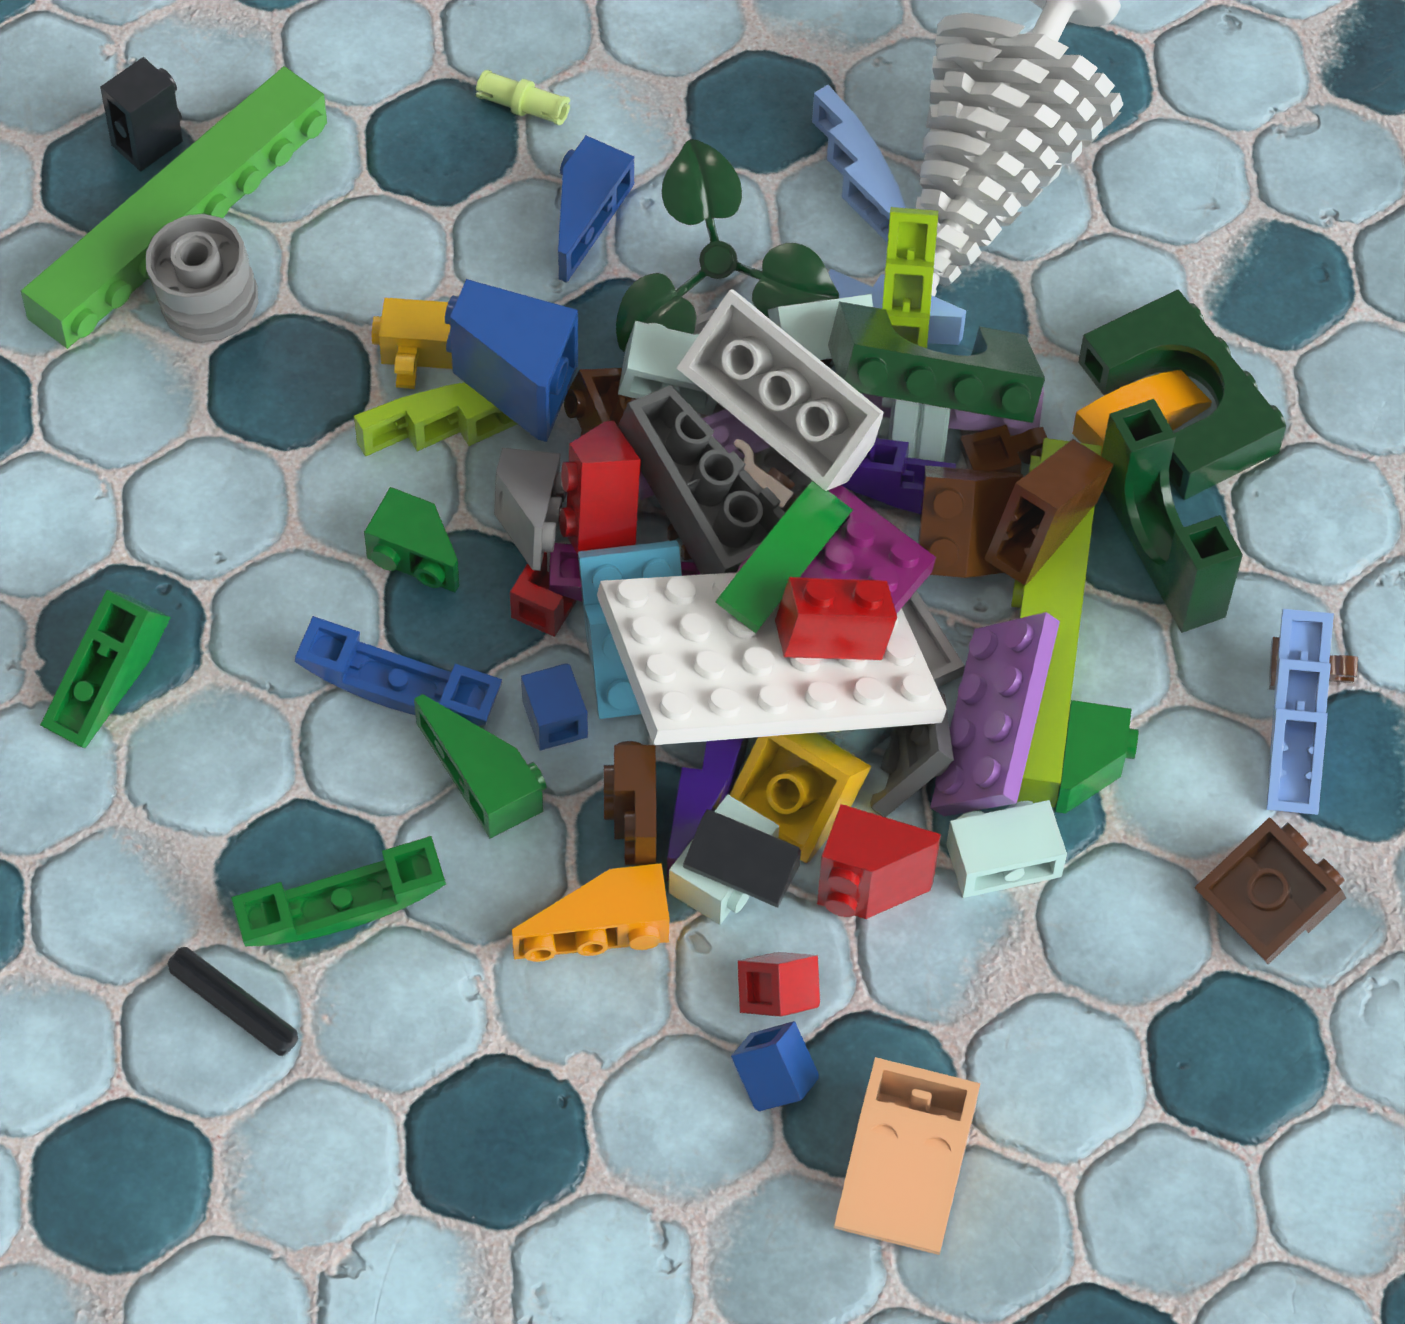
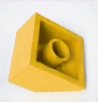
[730,733,872,863]

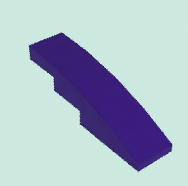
[842,438,956,514]
[667,738,749,881]

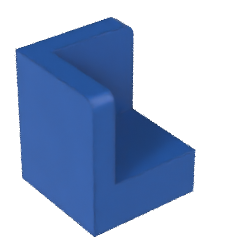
[521,663,588,751]
[731,1021,819,1111]

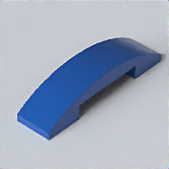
[295,616,502,726]

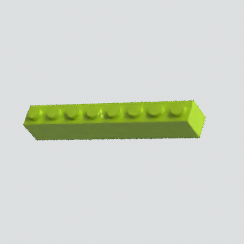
[1009,438,1102,808]

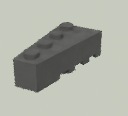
[618,385,785,575]

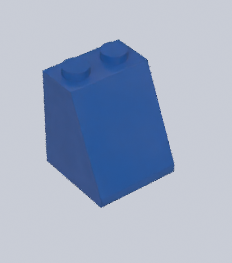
[445,279,578,442]

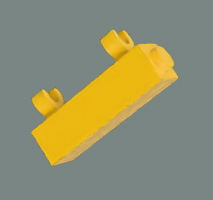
[371,297,453,389]

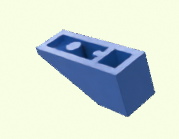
[558,135,634,283]

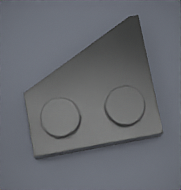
[870,691,954,817]

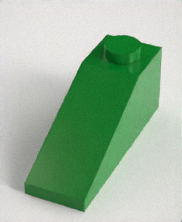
[40,590,171,748]
[414,694,547,839]

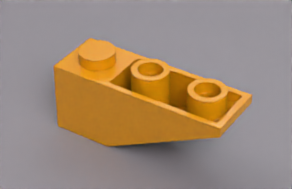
[512,863,670,962]

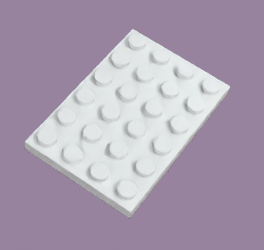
[597,572,947,745]

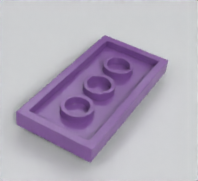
[930,612,1060,816]

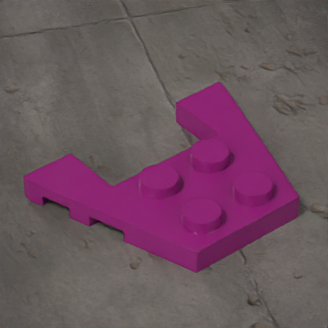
[738,485,936,614]

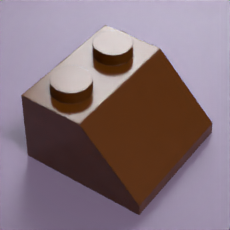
[918,465,1024,578]

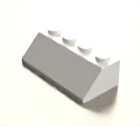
[677,289,884,491]

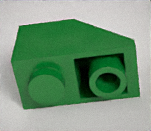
[364,487,460,593]

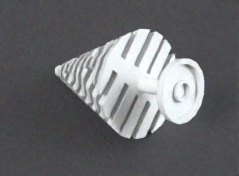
[915,0,1123,297]

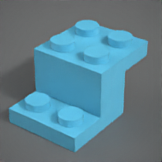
[578,540,682,719]

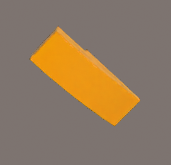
[1072,370,1212,454]

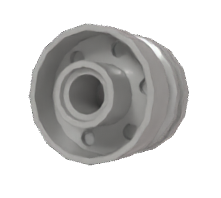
[146,214,258,342]

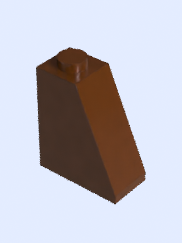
[984,439,1114,586]

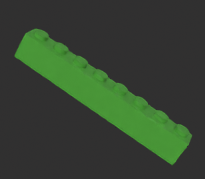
[21,66,327,349]

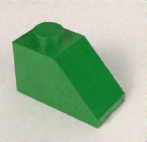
[1055,700,1139,814]

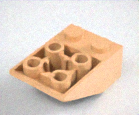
[834,1057,980,1255]

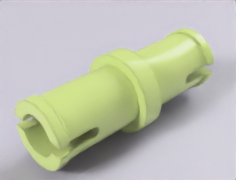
[476,70,570,125]

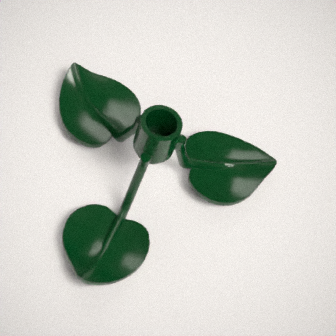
[616,139,839,352]

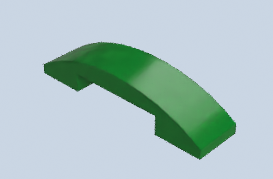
[715,481,853,634]
[231,836,446,947]

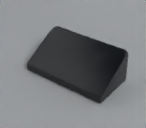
[683,809,801,908]

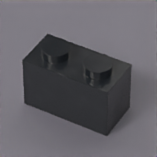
[100,57,183,172]

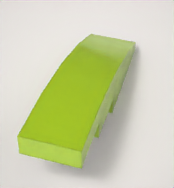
[882,207,939,349]
[354,382,518,457]

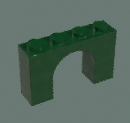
[1078,289,1286,500]
[828,301,1045,423]
[1101,399,1243,633]

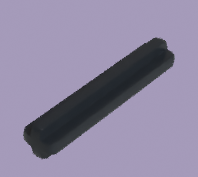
[167,947,299,1056]

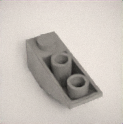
[494,448,567,571]

